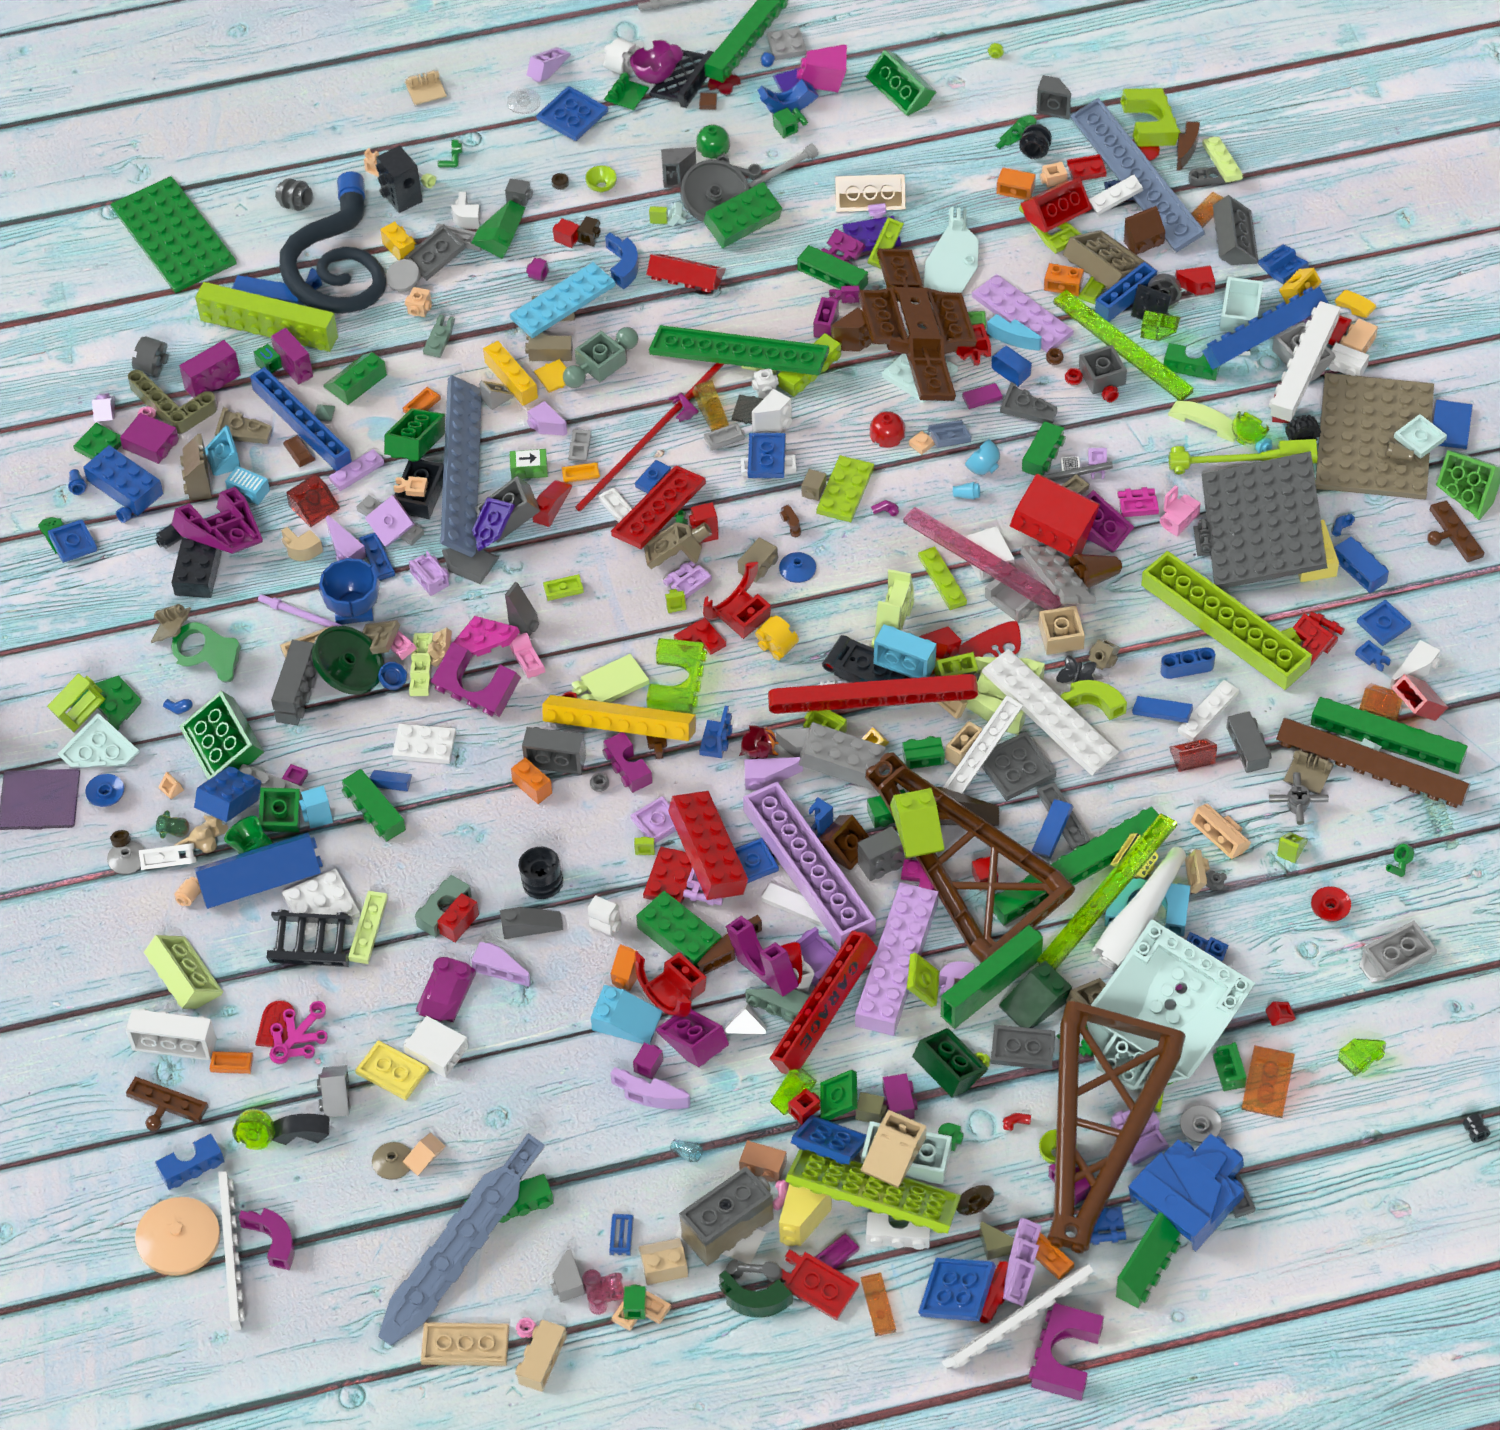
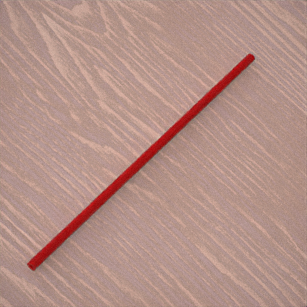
[575,363,724,512]

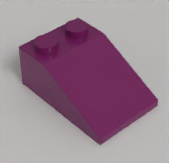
[1086,490,1134,553]
[656,1009,729,1067]

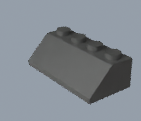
[1213,195,1258,265]

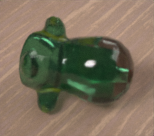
[156,810,190,839]

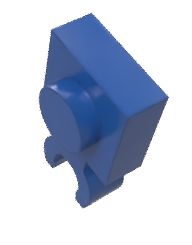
[1355,640,1391,672]

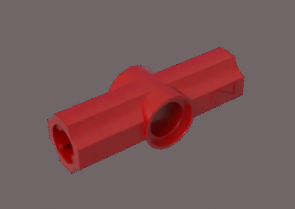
[979,1261,1008,1324]

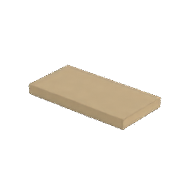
[421,1322,510,1366]

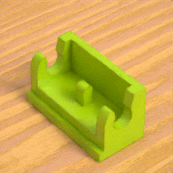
[803,710,847,733]

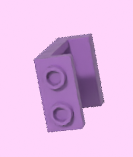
[794,927,838,987]

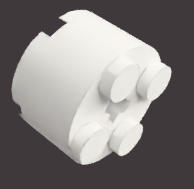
[603,37,640,75]

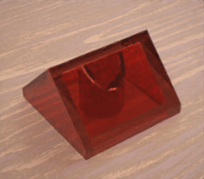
[1169,738,1217,772]

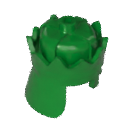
[224,816,273,854]

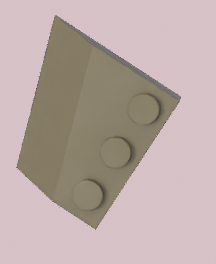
[180,433,212,501]

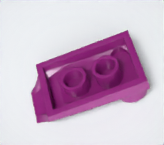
[416,957,476,1023]

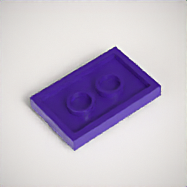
[842,216,901,252]

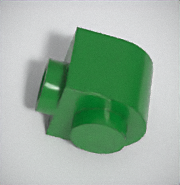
[938,1123,964,1151]

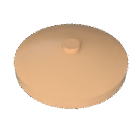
[135,1197,220,1276]

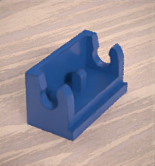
[809,797,833,838]

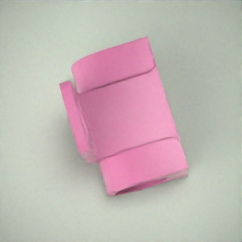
[1160,485,1201,537]

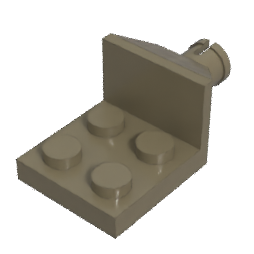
[644,522,712,569]

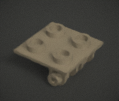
[151,604,191,643]
[1283,750,1334,794]

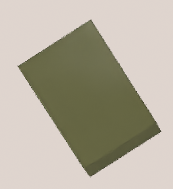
[979,1221,1014,1260]

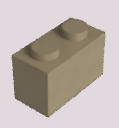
[737,537,778,582]

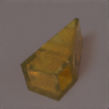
[693,380,729,432]

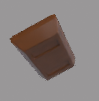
[283,435,315,468]

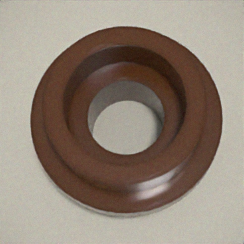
[1046,348,1064,365]

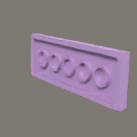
[972,274,1073,352]

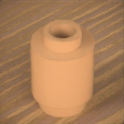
[174,877,201,906]

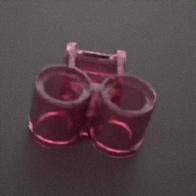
[582,1269,624,1315]

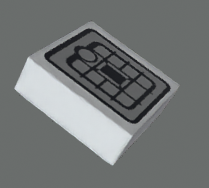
[1061,457,1080,471]

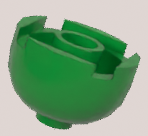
[696,125,730,159]

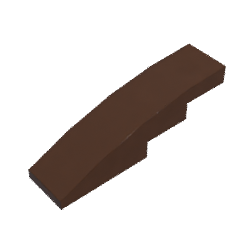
[697,914,762,975]

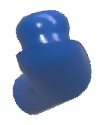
[1332,514,1355,537]
[163,699,193,715]

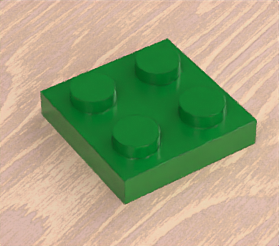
[73,423,122,460]
[820,1069,858,1121]

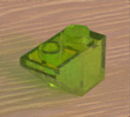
[1140,311,1180,341]
[1337,1038,1386,1076]

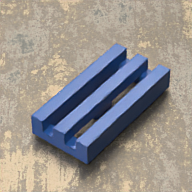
[609,1214,634,1256]

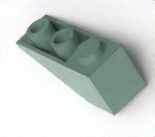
[745,989,809,1023]

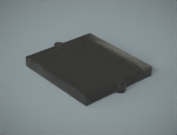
[732,395,763,424]

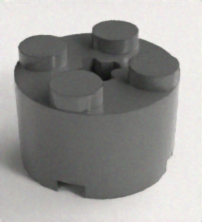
[132,336,169,377]

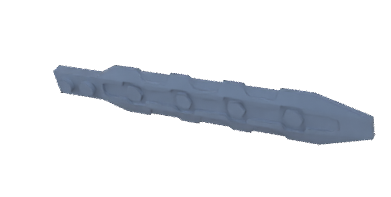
[378,1133,545,1346]

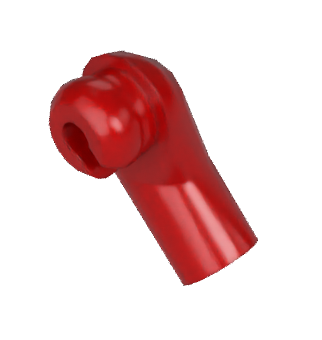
[1002,1113,1031,1131]

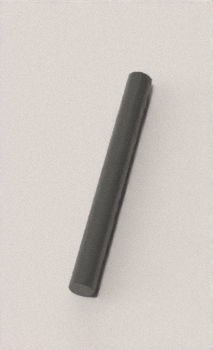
[1042,461,1113,481]

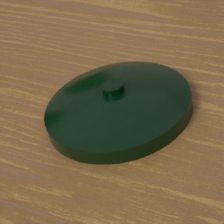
[312,626,384,695]

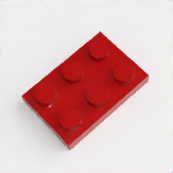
[643,846,693,904]

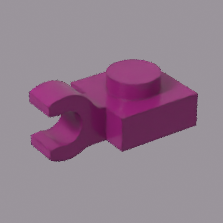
[829,286,859,303]

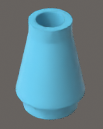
[953,482,980,500]

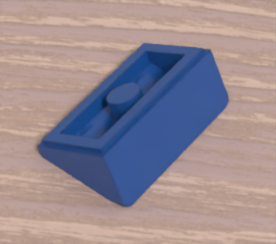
[369,770,412,791]

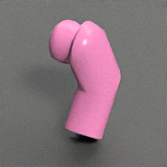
[773,1180,789,1211]

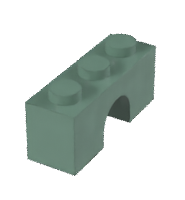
[415,875,472,938]

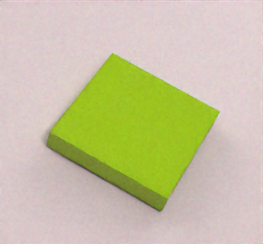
[907,952,940,1007]

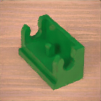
[1212,1042,1247,1091]

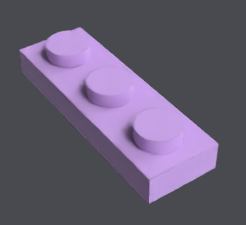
[329,449,384,491]

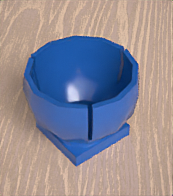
[319,558,380,625]

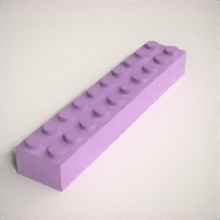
[743,782,876,948]

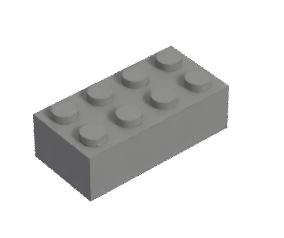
[798,722,885,790]

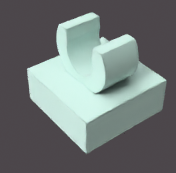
[667,201,687,226]

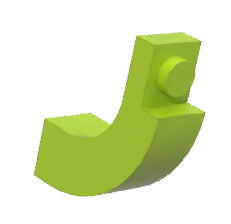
[1060,680,1127,721]

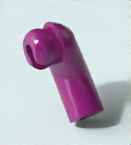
[871,500,899,516]

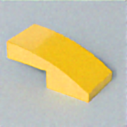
[1335,290,1377,318]

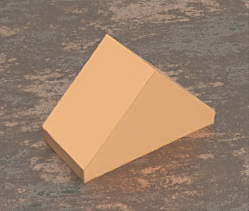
[403,1133,446,1176]

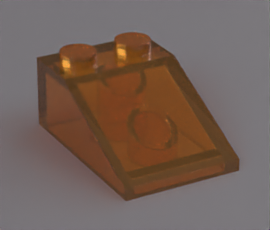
[1241,1045,1295,1118]

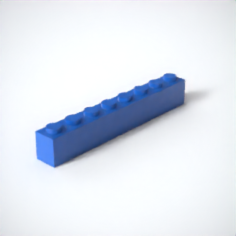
[1202,286,1329,370]
[250,367,352,471]

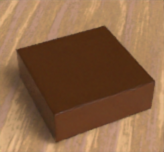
[699,93,717,110]

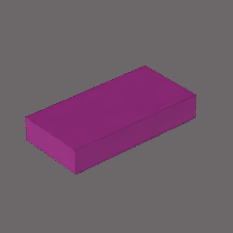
[962,383,1003,409]
[815,1233,859,1269]

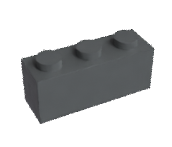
[1226,711,1272,773]

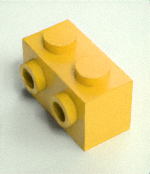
[380,221,416,260]

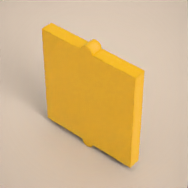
[534,359,566,393]

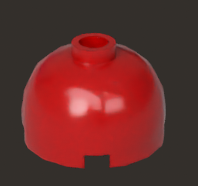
[869,411,905,448]

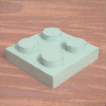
[1394,414,1447,459]

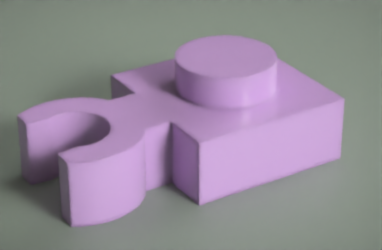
[1088,448,1107,479]

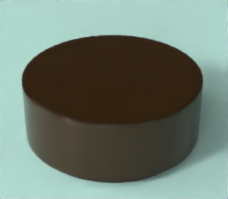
[551,173,569,190]
[110,830,131,847]

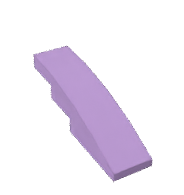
[1003,1218,1042,1307]

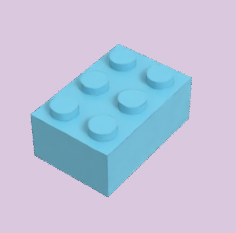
[874,624,937,678]

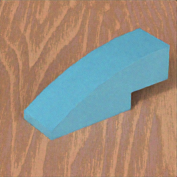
[987,314,1042,351]

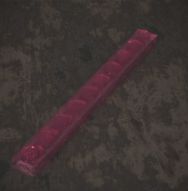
[903,507,1062,610]

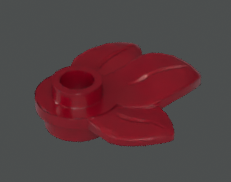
[708,74,741,95]

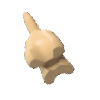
[174,815,228,853]

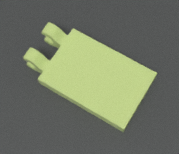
[572,654,649,703]

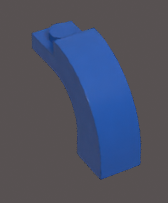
[757,79,819,113]
[605,233,639,289]

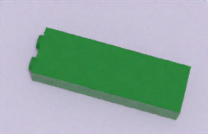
[940,925,1043,1029]

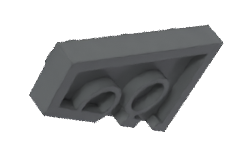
[1000,382,1058,424]

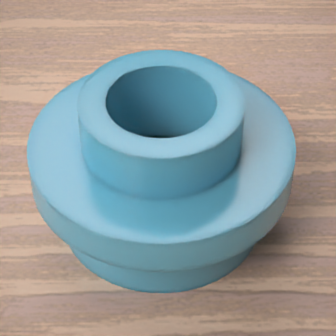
[1255,438,1272,453]

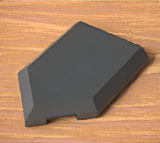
[442,547,499,584]

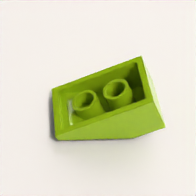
[890,788,944,858]

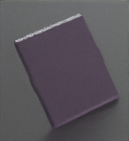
[0,769,80,830]

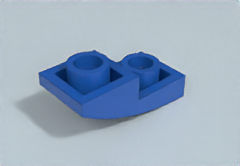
[1186,932,1229,962]

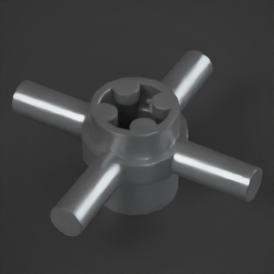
[1269,772,1329,825]

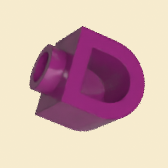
[526,257,549,281]

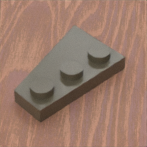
[215,407,272,444]

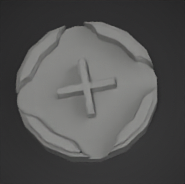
[386,259,421,293]

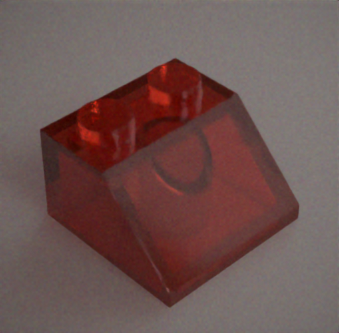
[286,474,340,528]

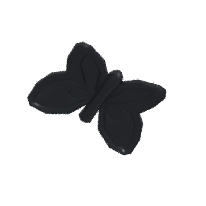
[1056,655,1097,683]

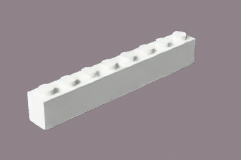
[1269,301,1340,422]

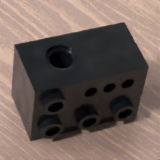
[376,145,423,213]

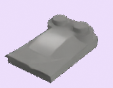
[1359,920,1437,983]

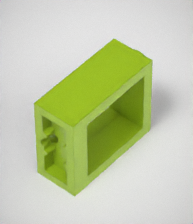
[47,673,105,732]

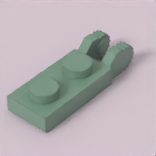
[423,314,455,358]

